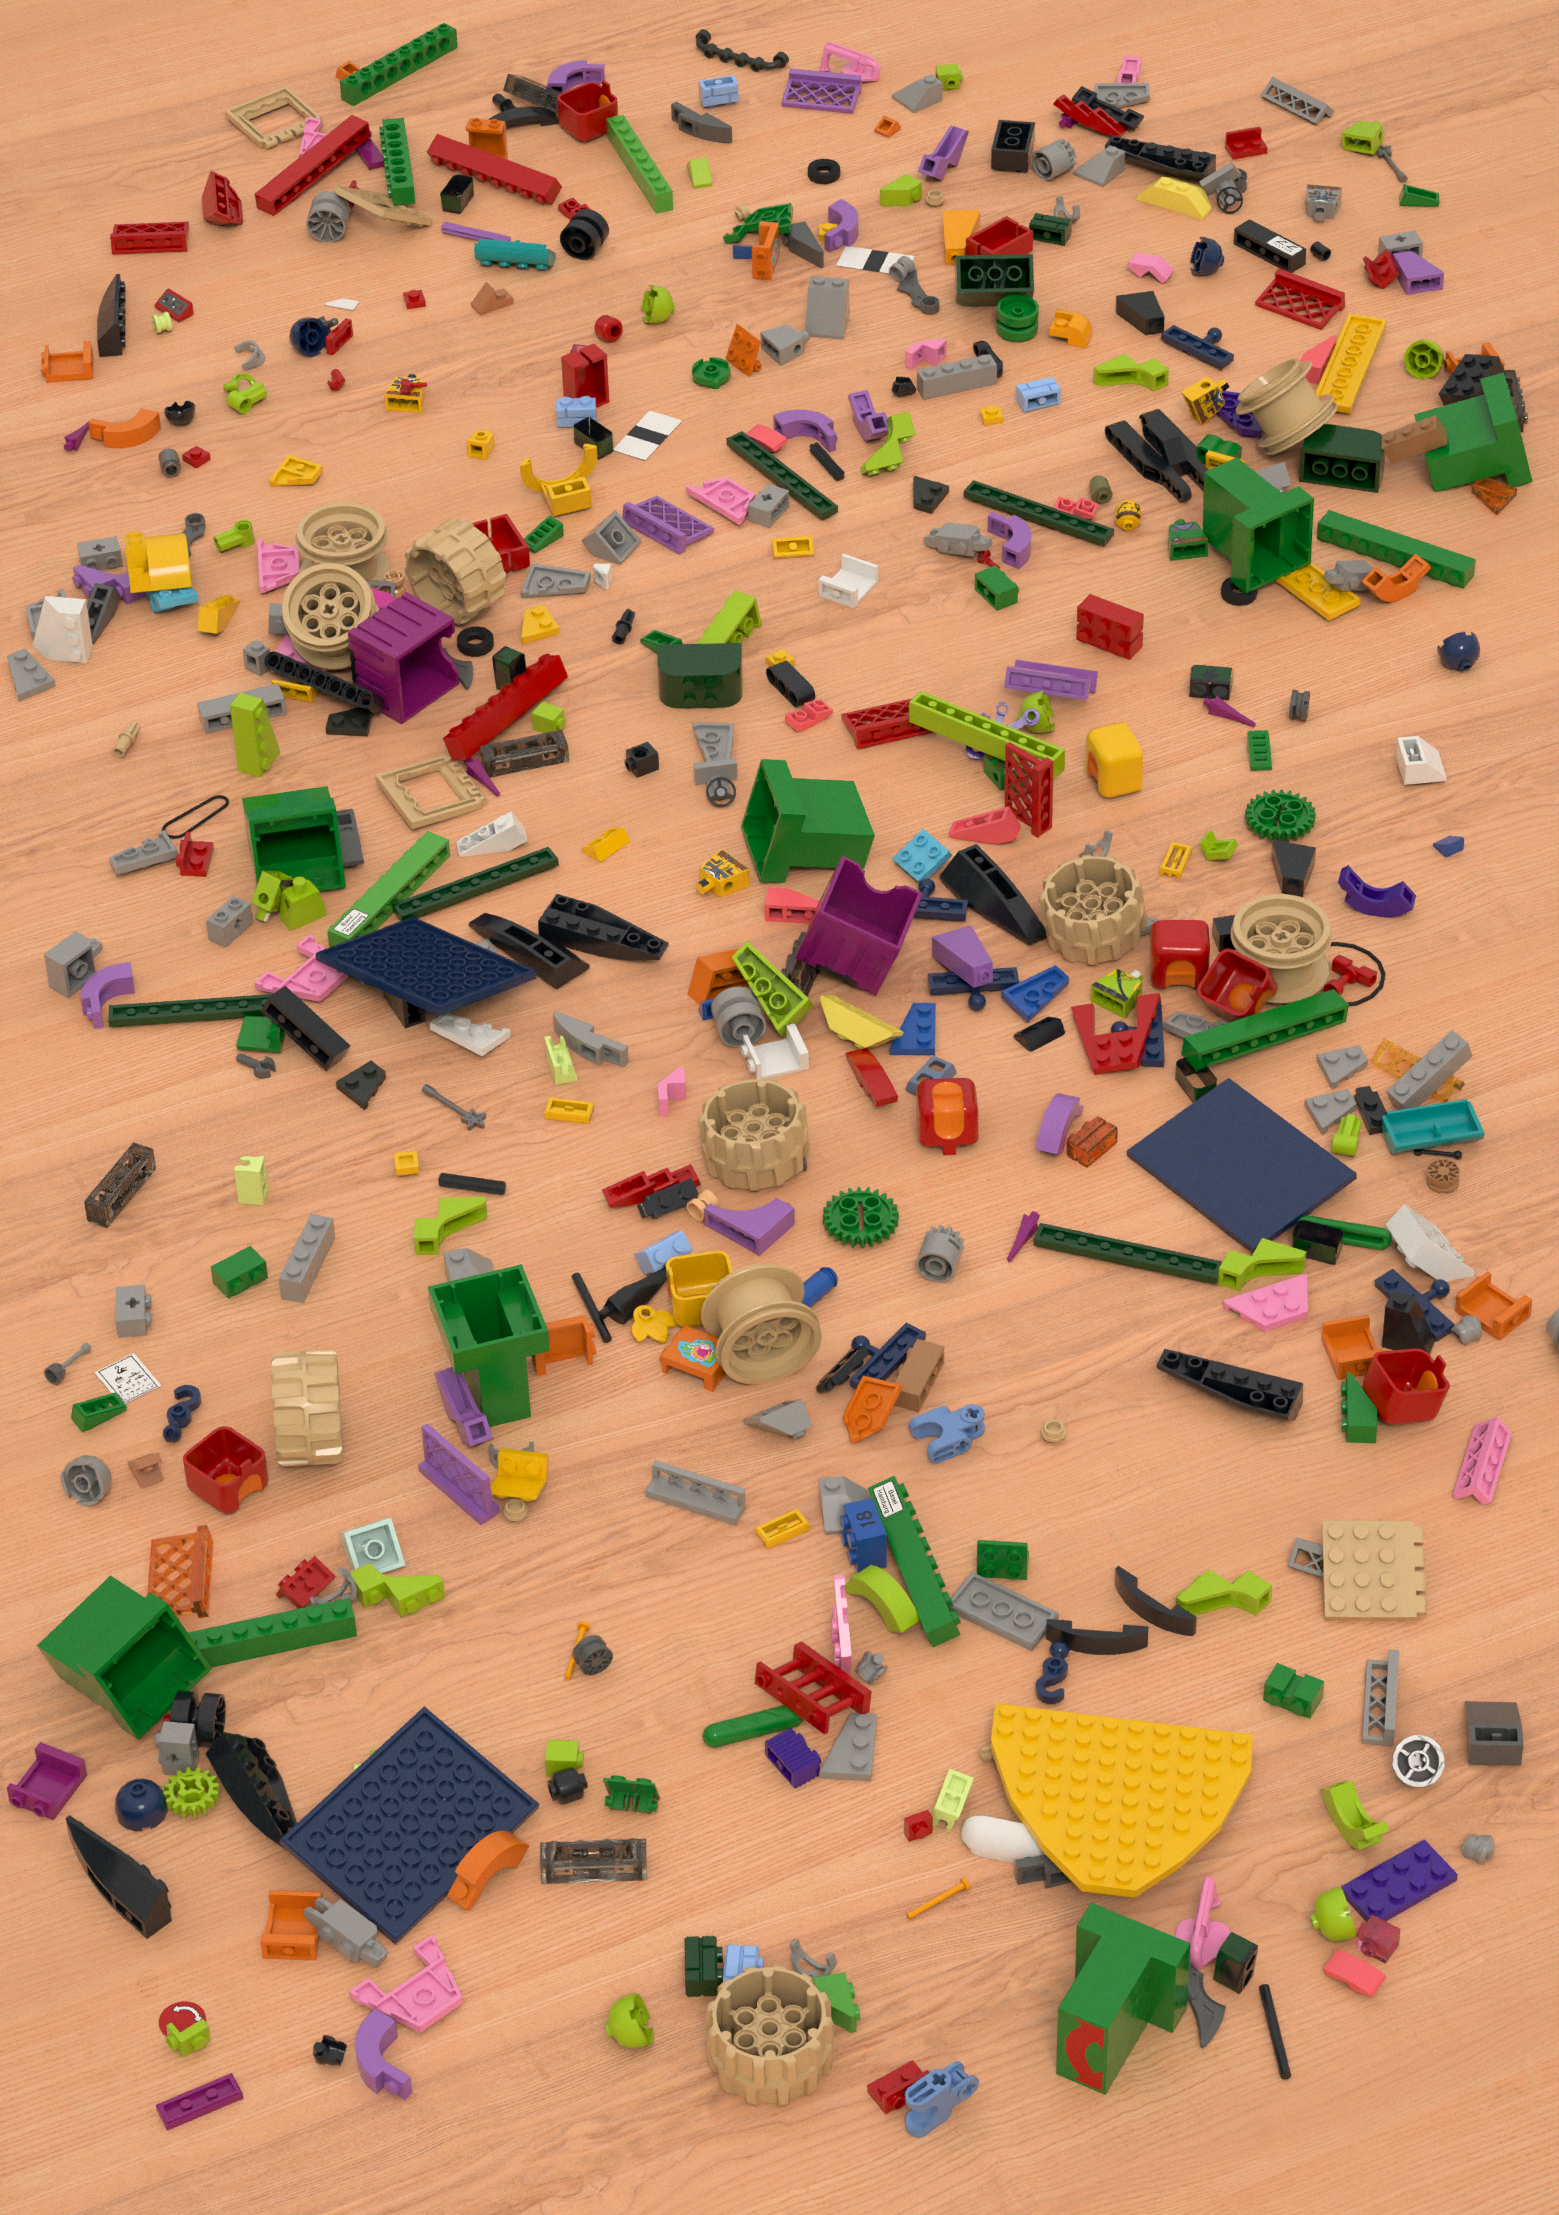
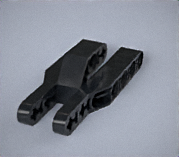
[1105,409,1208,503]

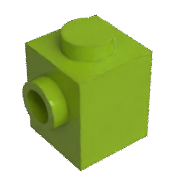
[936,64,963,90]
[532,701,566,737]
[545,1740,584,1777]

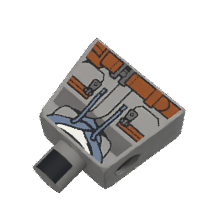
[1305,184,1342,221]

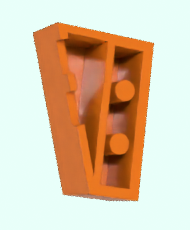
[688,948,749,1005]

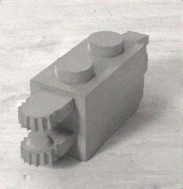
[923,522,992,557]
[1323,560,1374,591]
[303,1897,388,1967]

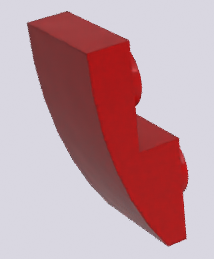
[558,198,591,220]

